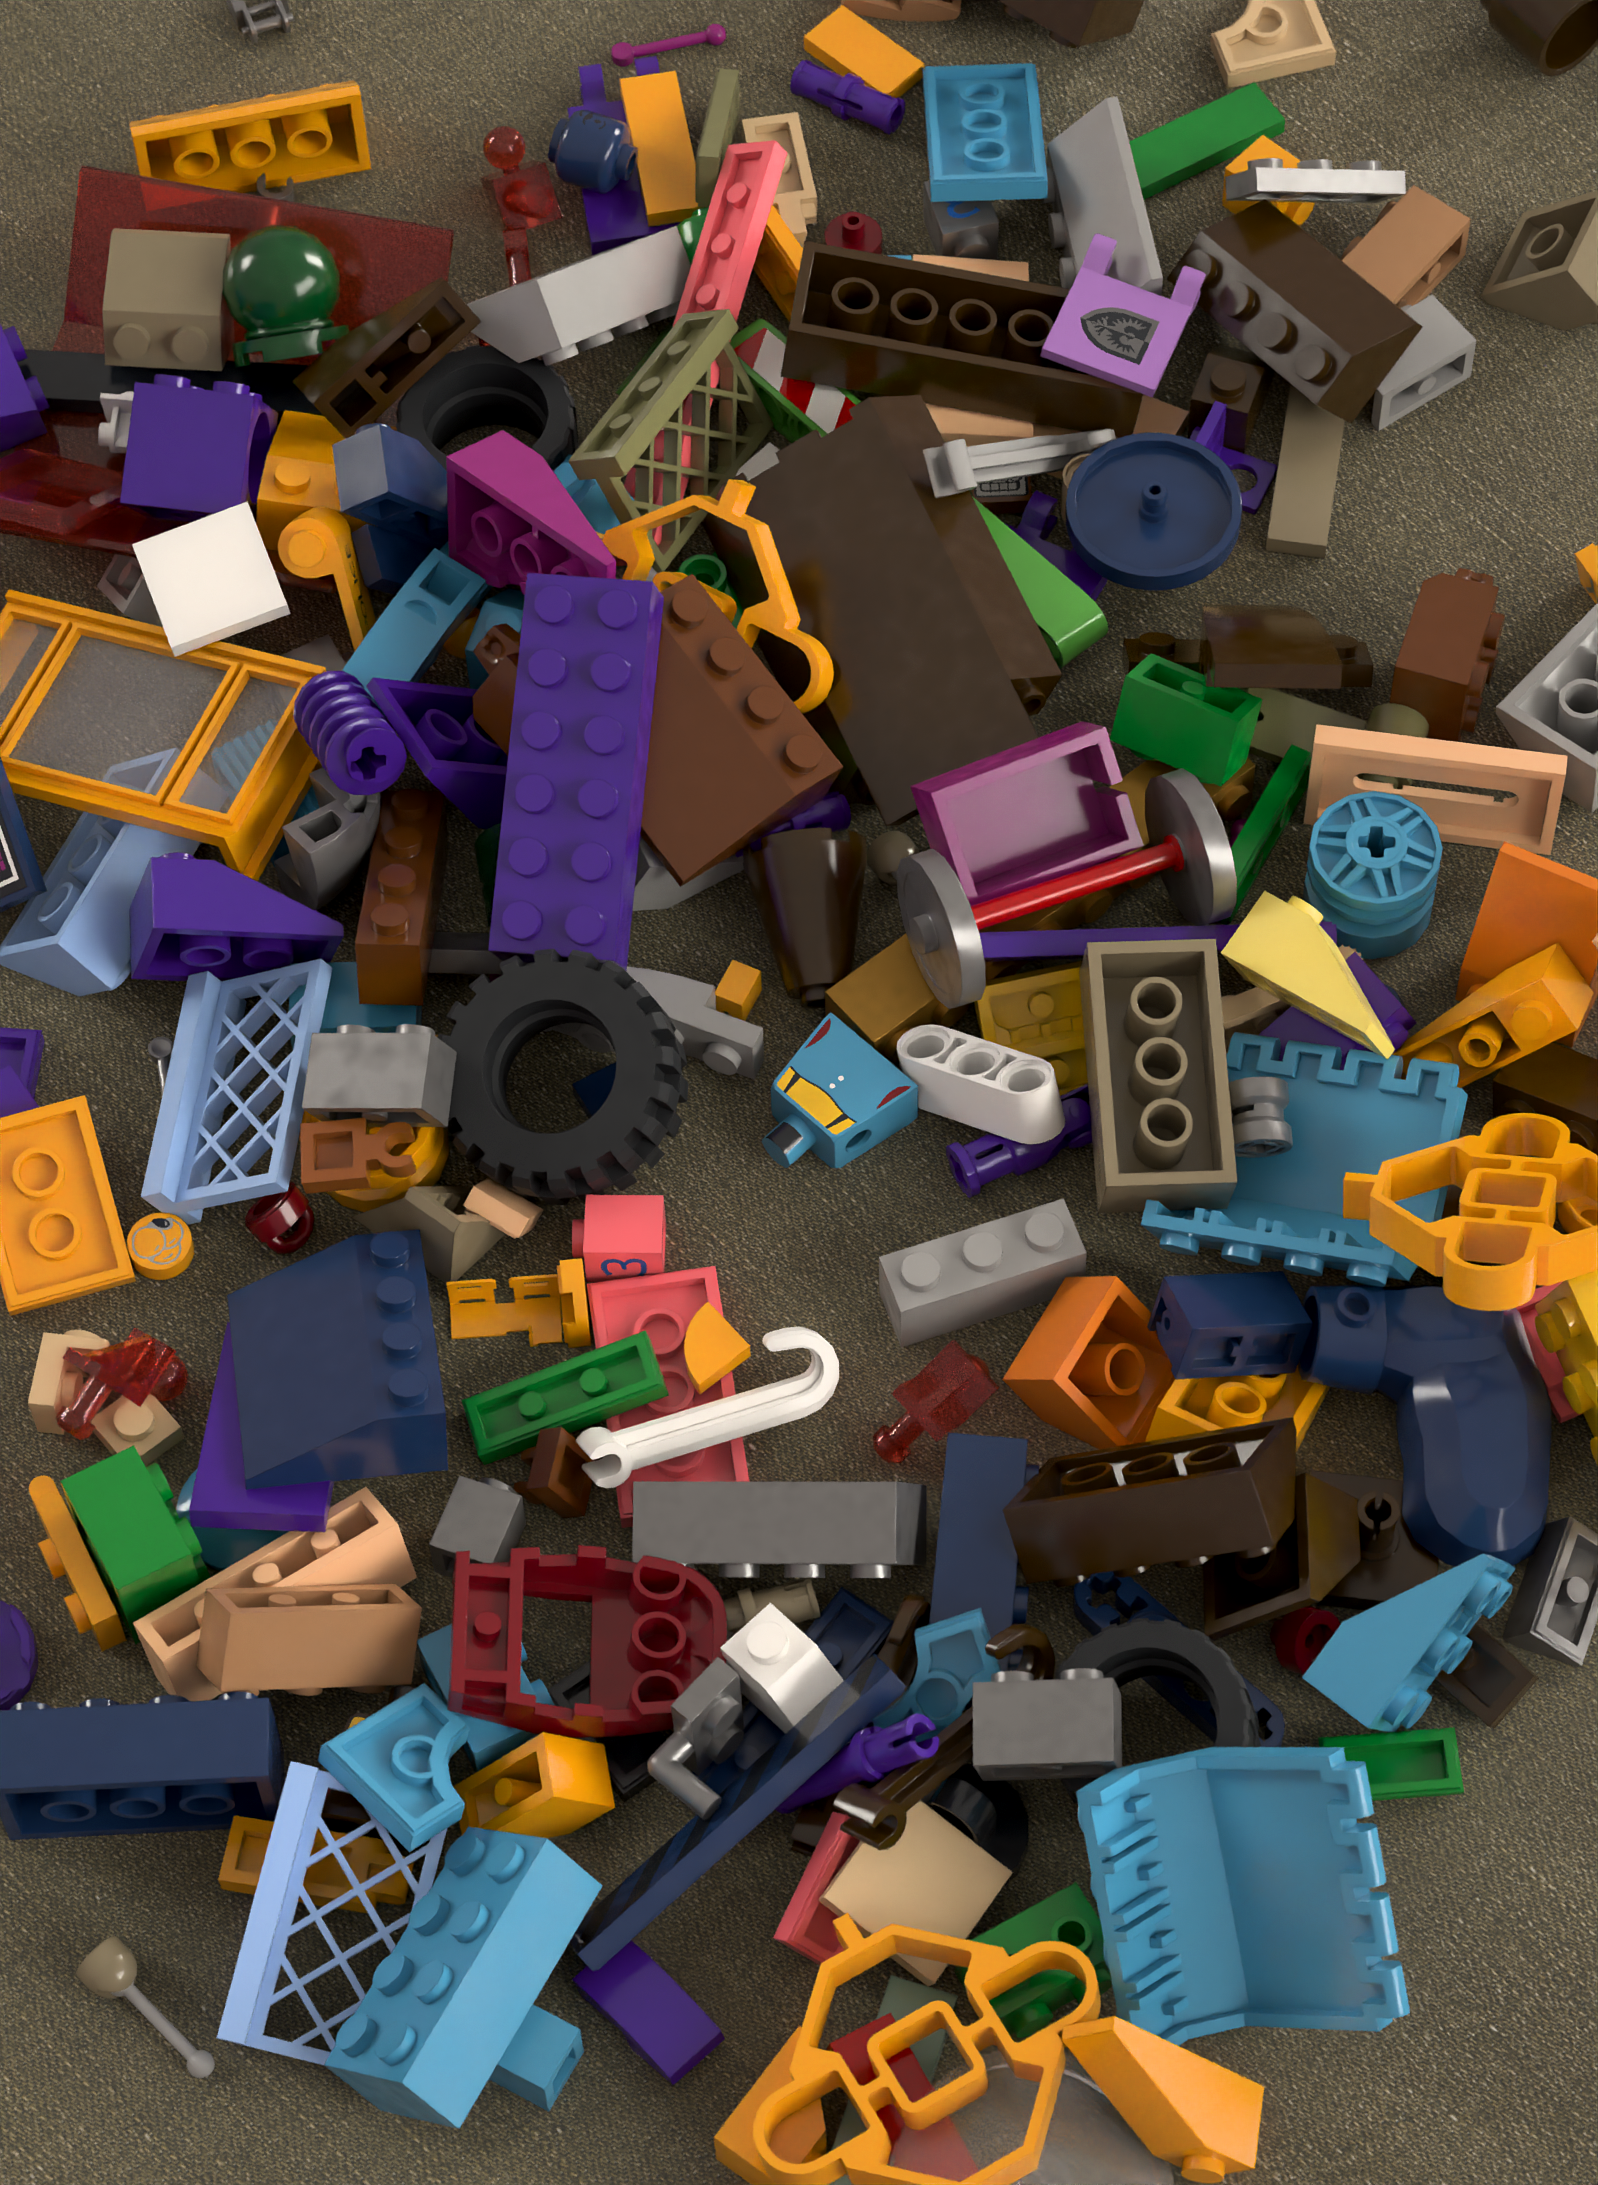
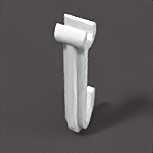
[576,1326,839,1488]

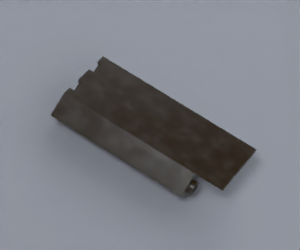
[702,395,1062,826]

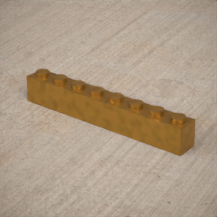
[825,757,1255,1063]

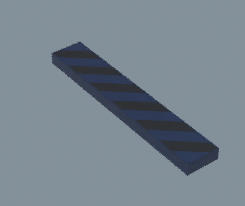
[570,1654,906,1971]

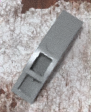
[543,967,765,1080]

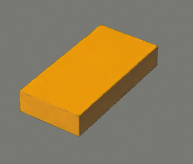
[804,5,924,98]

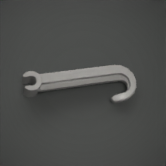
[923,428,1116,498]

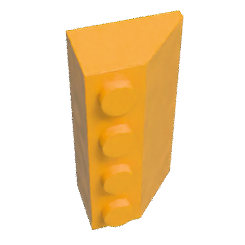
[129,80,371,211]

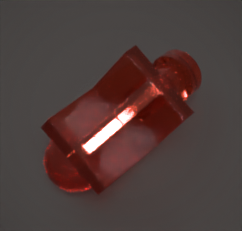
[480,126,562,236]
[55,1327,188,1440]
[873,1340,999,1464]

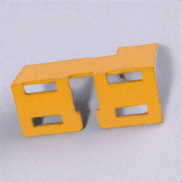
[446,1274,563,1347]

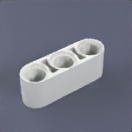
[896,1024,1065,1144]

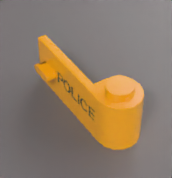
[278,507,376,651]

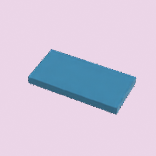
[923,63,1048,202]

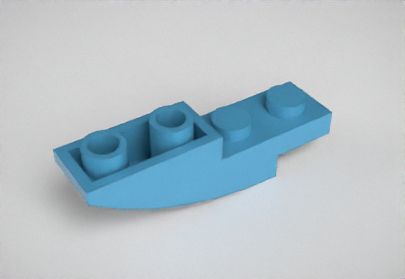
[342,541,493,718]

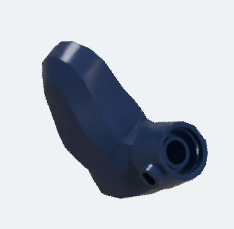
[1298,1285,1552,1567]

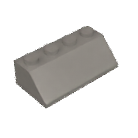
[1041,96,1163,296]
[467,226,691,366]
[1496,603,1598,813]

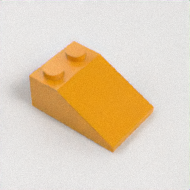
[256,410,397,551]
[1145,1365,1330,1453]

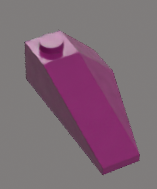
[446,430,616,595]

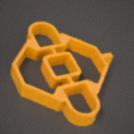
[595,479,834,713]
[1343,1113,1598,1311]
[753,1913,1101,2185]

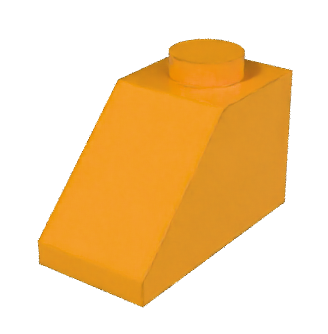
[454,1732,615,1838]
[714,2026,827,2185]

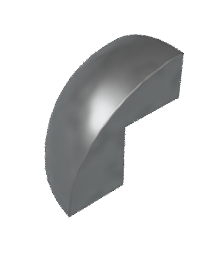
[274,767,380,911]

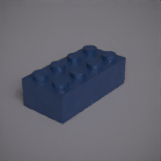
[0,1692,284,1840]

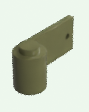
[1247,688,1429,790]

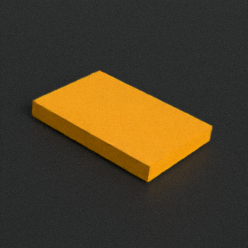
[0,1095,136,1316]

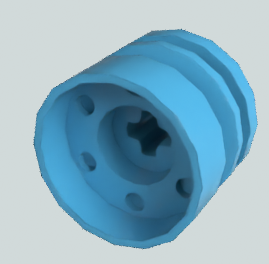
[1302,791,1443,960]

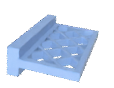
[141,959,333,1225]
[217,1761,447,2066]

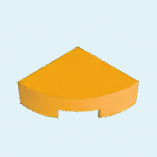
[557,1258,591,1348]
[684,1302,751,1394]

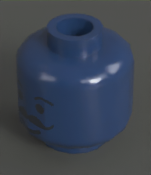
[548,110,638,193]

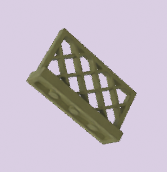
[568,309,774,573]

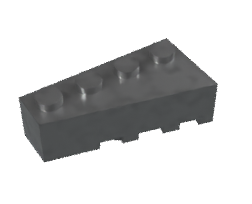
[632,1481,927,1578]

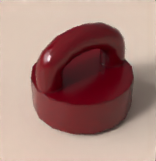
[245,1182,315,1255]

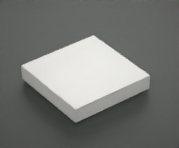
[132,502,291,657]

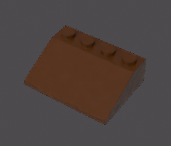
[640,574,843,887]

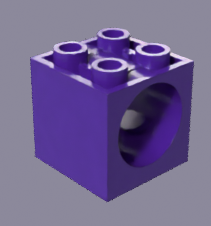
[120,374,278,523]

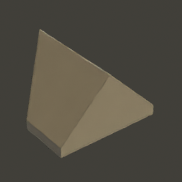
[352,1186,505,1283]

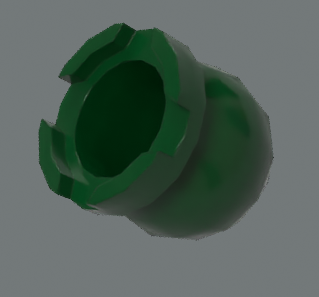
[223,225,349,367]

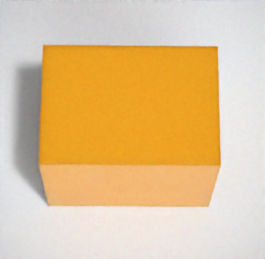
[715,960,762,1021]

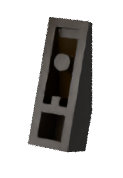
[293,277,482,439]

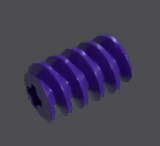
[293,671,407,795]

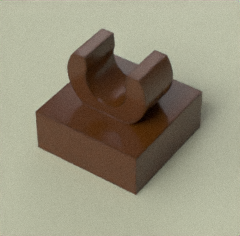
[513,1427,598,1518]

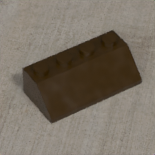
[1166,199,1423,423]
[1003,1417,1297,1587]

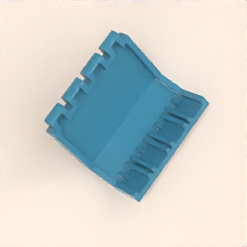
[1141,1032,1468,1287]
[1076,1747,1410,2046]

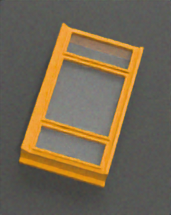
[0,589,327,882]

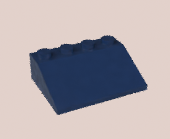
[227,1229,448,1490]

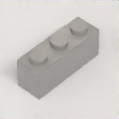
[879,1198,1087,1348]

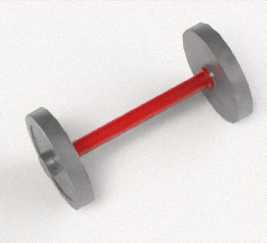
[897,768,1237,1009]

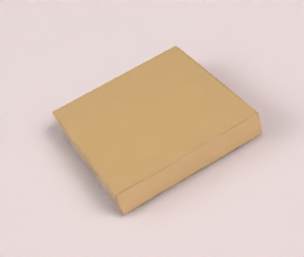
[818,1800,1013,1987]

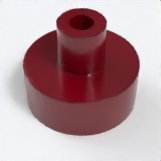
[825,211,882,255]
[1270,1606,1341,1675]

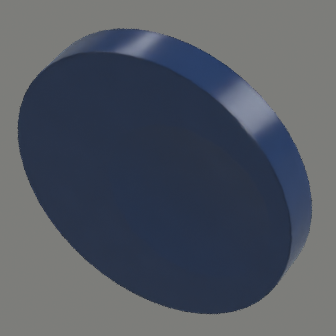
[1066,433,1242,590]

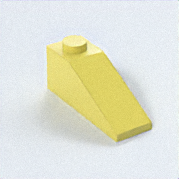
[1221,891,1395,1060]

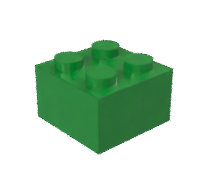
[60,1445,210,1645]

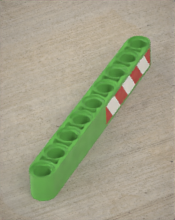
[730,318,1108,669]

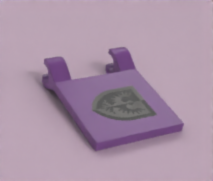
[1041,233,1206,398]

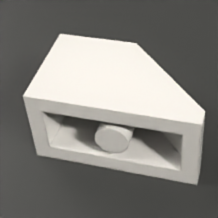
[720,1603,874,1743]

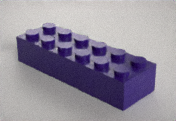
[488,573,664,971]

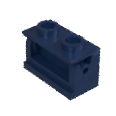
[1147,1271,1312,1379]

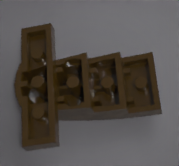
[1122,604,1374,689]

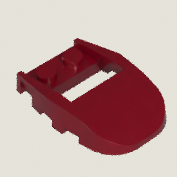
[447,1545,727,1737]

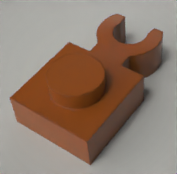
[300,1118,416,1194]

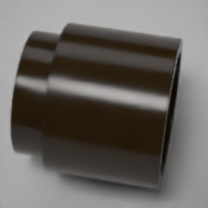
[1480,0,1598,76]

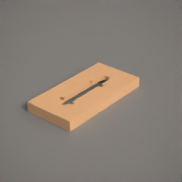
[1303,724,1568,855]

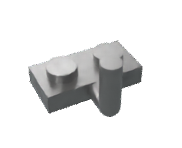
[647,1657,744,1820]

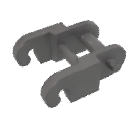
[226,0,294,44]

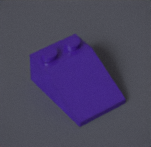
[366,677,508,830]
[129,852,344,981]

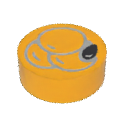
[127,1212,194,1280]

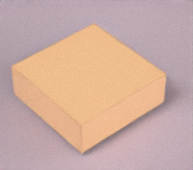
[463,1177,543,1239]

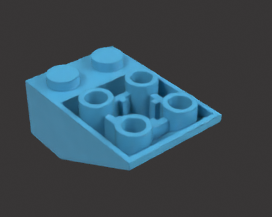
[1302,1553,1516,1732]

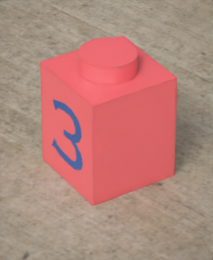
[572,1195,666,1282]

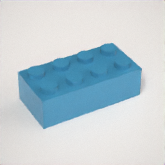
[324,1827,603,2129]

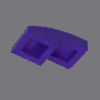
[572,1940,725,2085]

